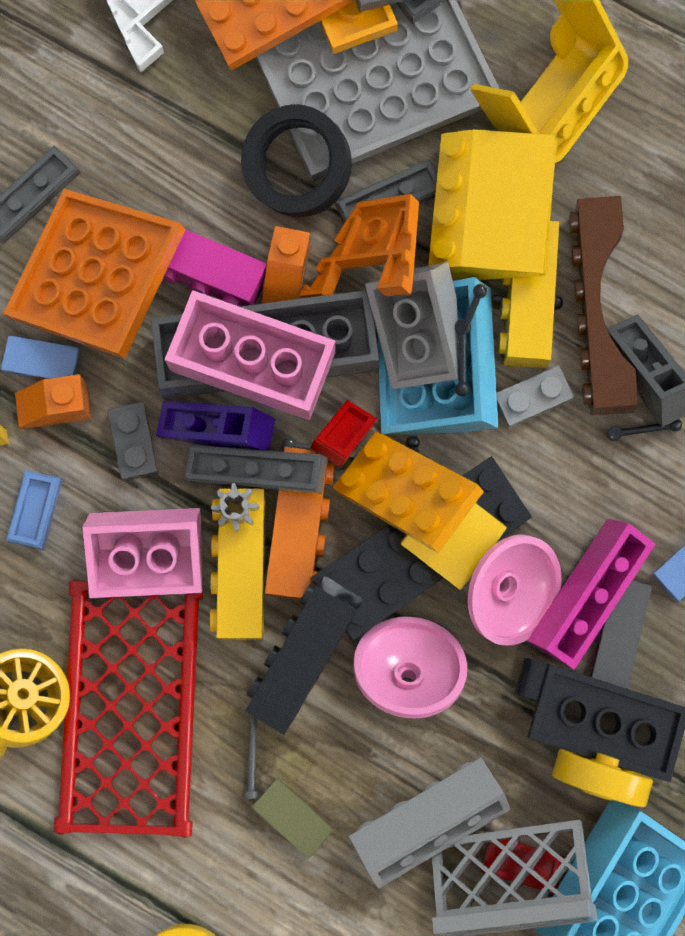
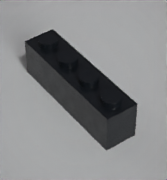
[245,576,364,735]

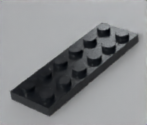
[310,456,532,641]

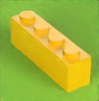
[498,221,559,369]
[210,489,266,640]

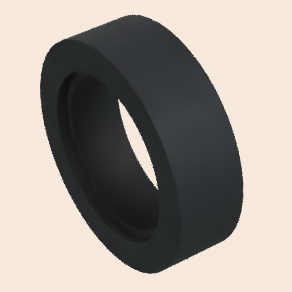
[241,104,352,217]

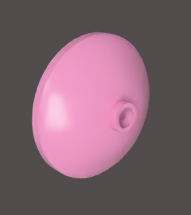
[468,535,562,646]
[353,617,467,719]

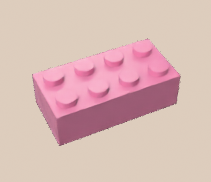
[165,290,335,421]

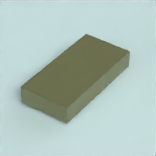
[252,778,334,859]

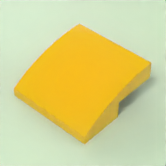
[401,503,507,590]

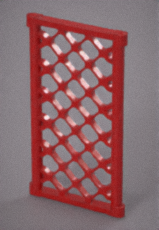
[53,579,203,838]

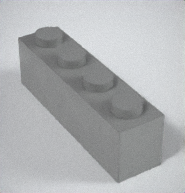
[349,758,511,889]

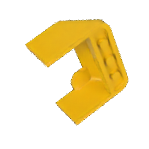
[470,0,628,163]

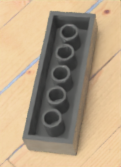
[151,290,379,399]

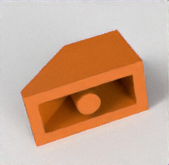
[262,226,311,304]
[15,374,92,429]

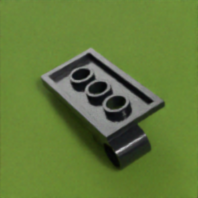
[514,658,685,783]

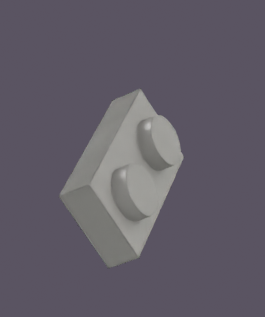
[496,366,575,429]

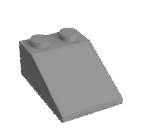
[365,262,459,390]

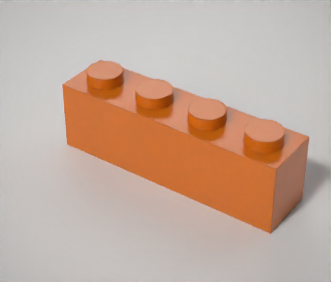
[265,447,335,601]

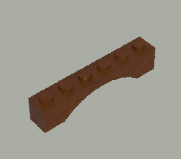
[569,196,638,415]

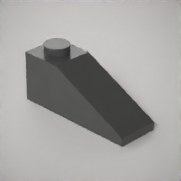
[607,314,685,427]

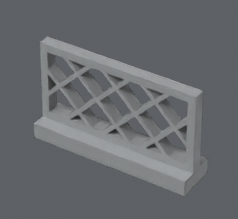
[432,820,598,936]

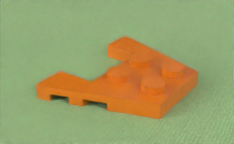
[299,194,419,298]

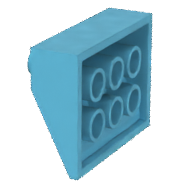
[377,277,498,435]
[534,800,685,936]

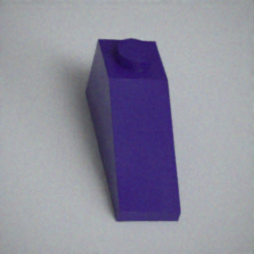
[156,401,276,451]

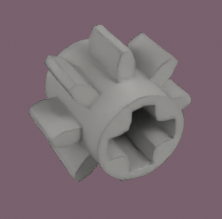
[211,483,259,532]

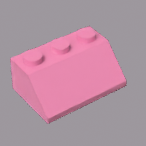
[82,508,203,598]

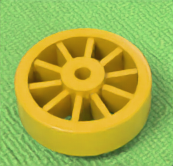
[0,649,70,748]
[552,749,653,808]

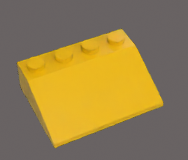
[428,129,557,281]

